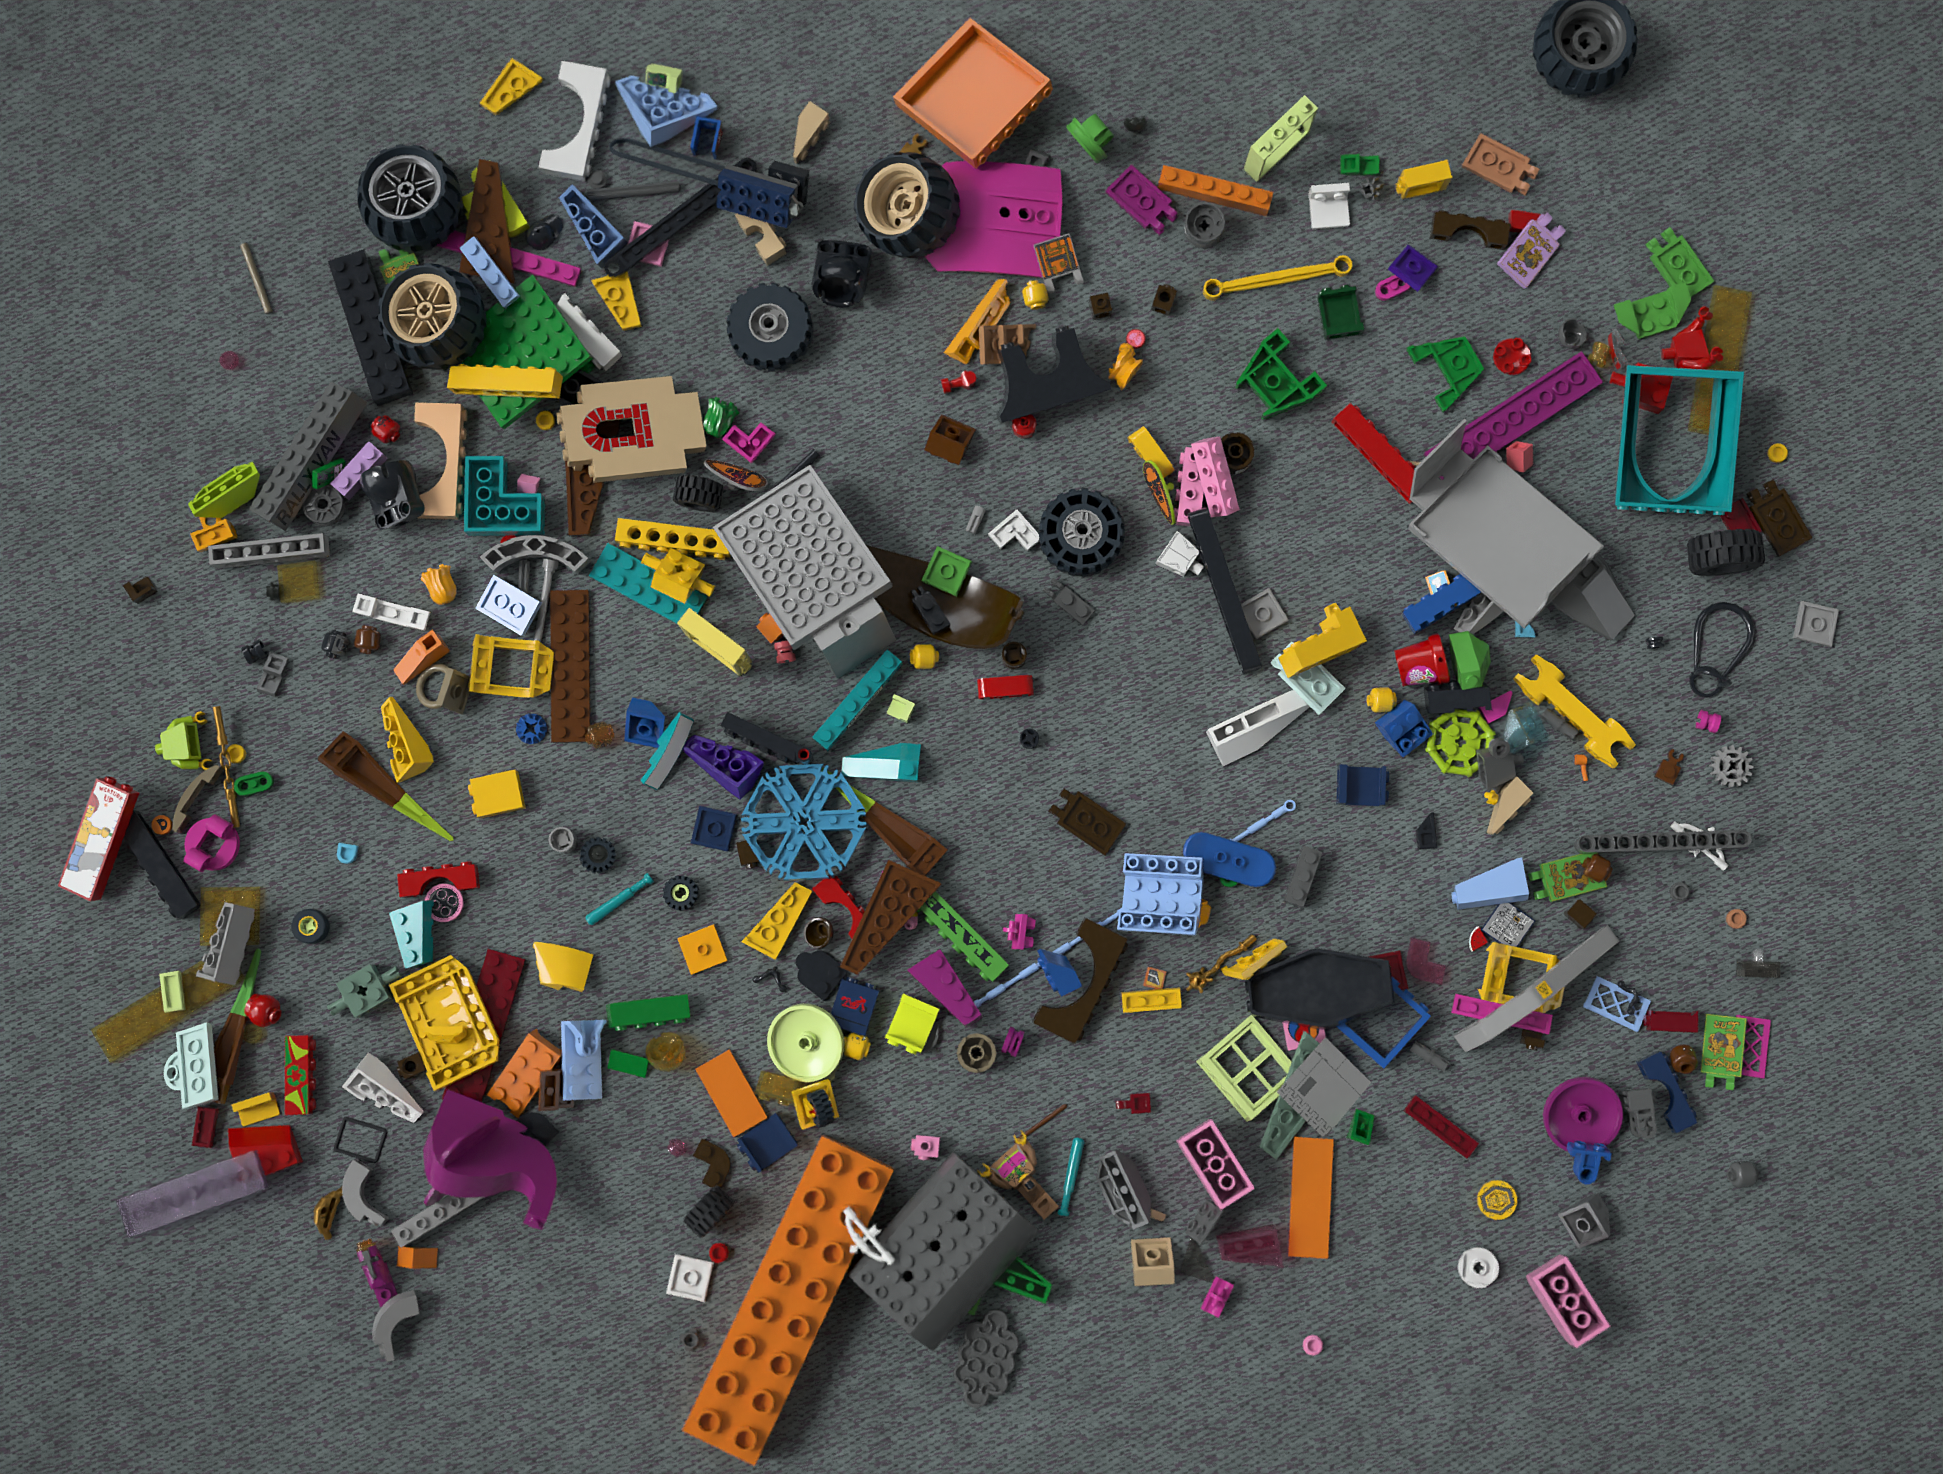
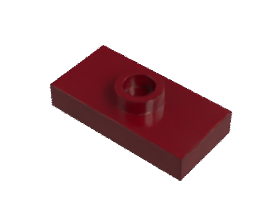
[191,1106,219,1148]

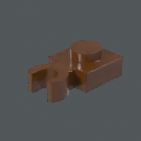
[1654,749,1684,786]

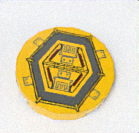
[1477,1180,1517,1220]

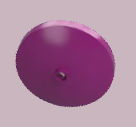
[1543,1077,1623,1152]

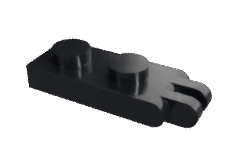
[910,586,951,635]

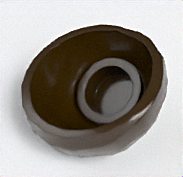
[804,917,834,949]

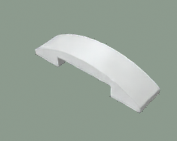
[352,594,430,631]

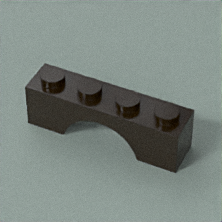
[1429,210,1510,250]

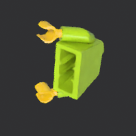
[155,711,213,770]

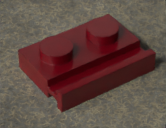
[1719,498,1762,532]

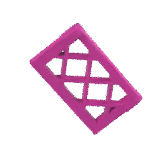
[1736,1015,1771,1078]

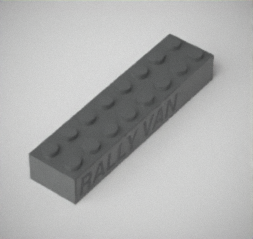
[249,382,367,531]

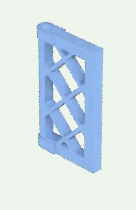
[1583,976,1651,1032]

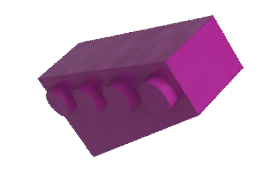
[907,949,983,1028]

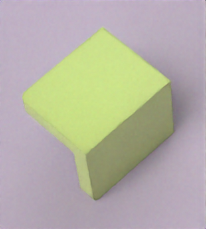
[887,694,915,723]

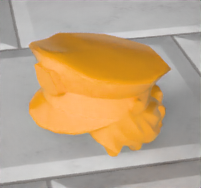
[1108,343,1143,390]

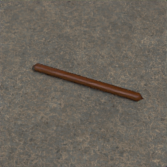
[1014,1104,1068,1143]

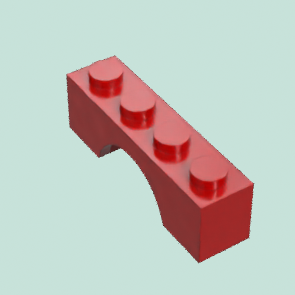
[397,861,480,898]
[812,875,865,939]

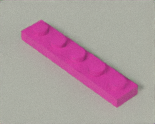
[1451,994,1553,1034]

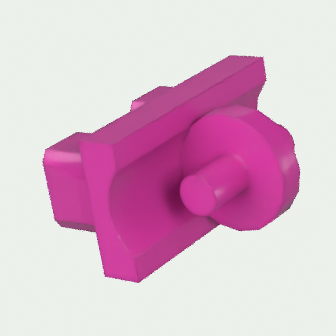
[1003,914,1036,950]
[1200,1276,1234,1318]

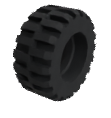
[1687,529,1765,576]

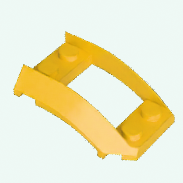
[468,634,554,698]
[1478,942,1565,1013]

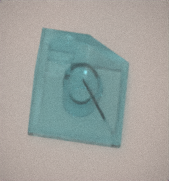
[1503,701,1548,753]

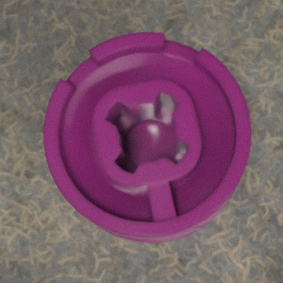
[1001,1026,1025,1057]

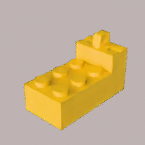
[1278,603,1367,678]

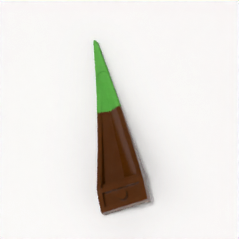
[213,948,261,1104]

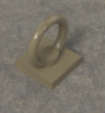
[416,664,470,715]

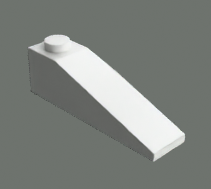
[342,1053,423,1123]

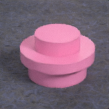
[1303,1335,1323,1355]

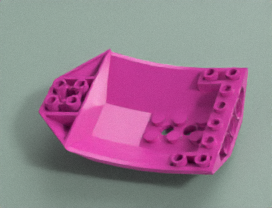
[925,161,1062,278]

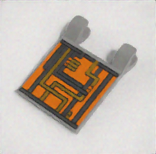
[1033,233,1084,294]

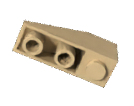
[793,101,830,164]
[1487,777,1533,834]

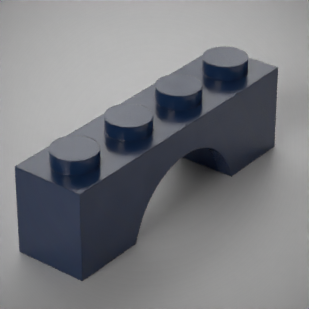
[1636,1051,1698,1133]

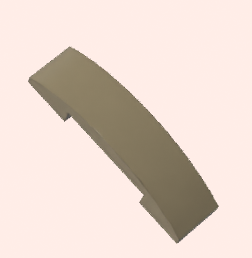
[173,765,224,833]

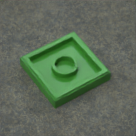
[921,546,972,597]

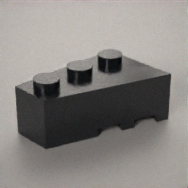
[1424,680,1492,714]

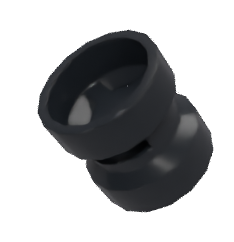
[241,639,268,665]

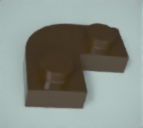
[693,1138,730,1188]

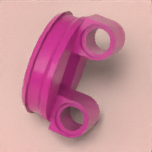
[184,814,240,873]

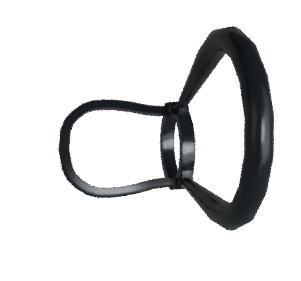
[1689,602,1755,698]

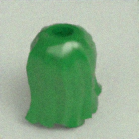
[703,397,739,438]

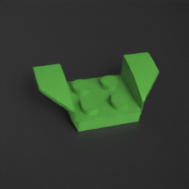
[1613,282,1691,340]

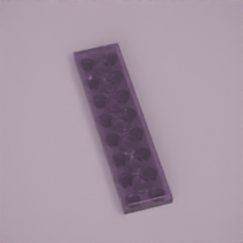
[116,1150,269,1238]

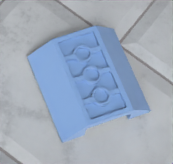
[1117,853,1203,935]

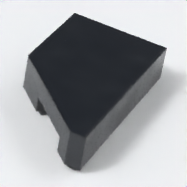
[1416,812,1438,850]

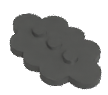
[953,1309,1019,1408]

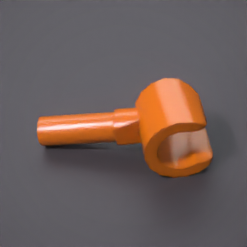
[1574,754,1588,781]

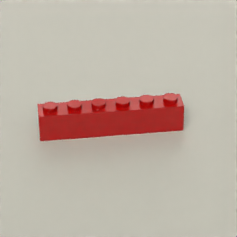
[1332,403,1415,504]

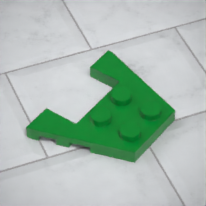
[1406,336,1484,413]

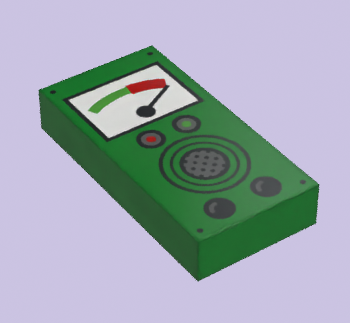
[312,458,345,489]

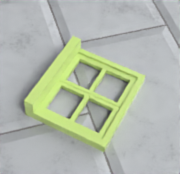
[1196,1015,1292,1122]

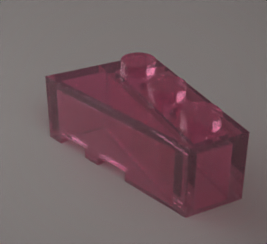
[1215,1224,1284,1268]

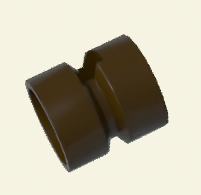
[1002,642,1027,670]

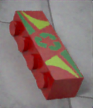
[285,1035,316,1115]

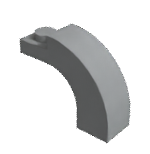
[342,1159,389,1226]
[372,1290,419,1362]

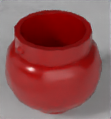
[244,993,281,1027]

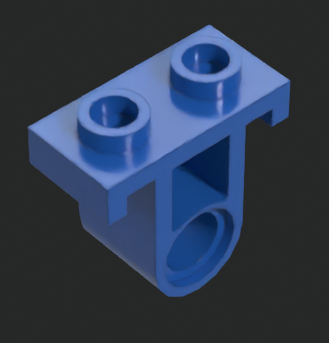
[1567,1141,1612,1185]

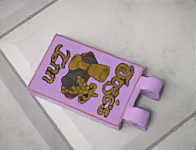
[1497,213,1566,288]

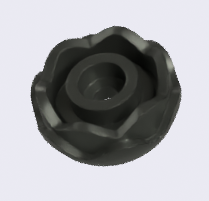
[1124,117,1147,131]

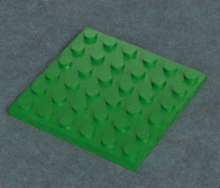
[462,274,593,430]

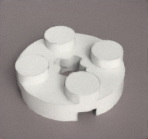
[1458,1247,1499,1288]

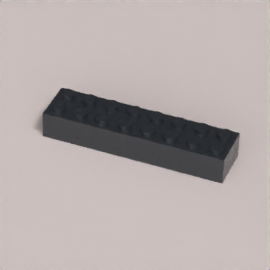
[328,249,414,406]

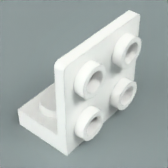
[1309,183,1350,229]

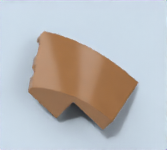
[979,324,1036,364]

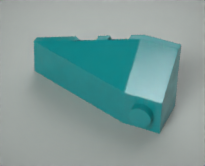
[841,743,921,783]

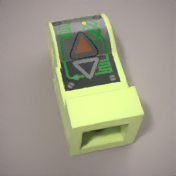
[646,64,682,93]

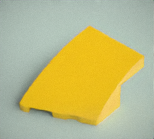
[533,942,593,992]

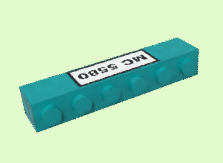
[812,649,903,752]

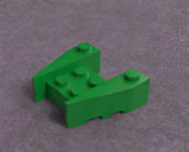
[1235,328,1327,420]

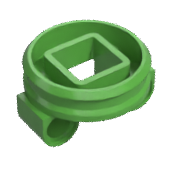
[1066,114,1114,163]

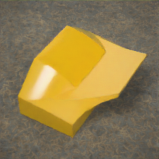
[423,1026,467,1044]

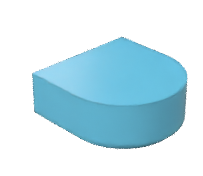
[337,843,359,864]

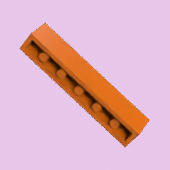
[1158,165,1273,216]

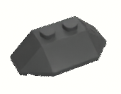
[1096,1149,1151,1229]

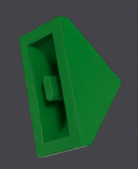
[1346,1109,1375,1145]

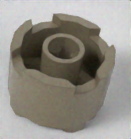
[957,1033,996,1073]

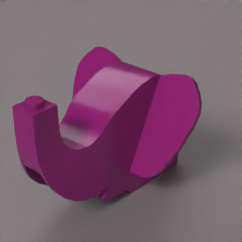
[423,1090,557,1230]

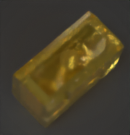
[755,1070,800,1106]

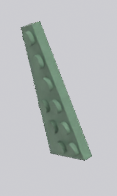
[1259,1031,1320,1159]

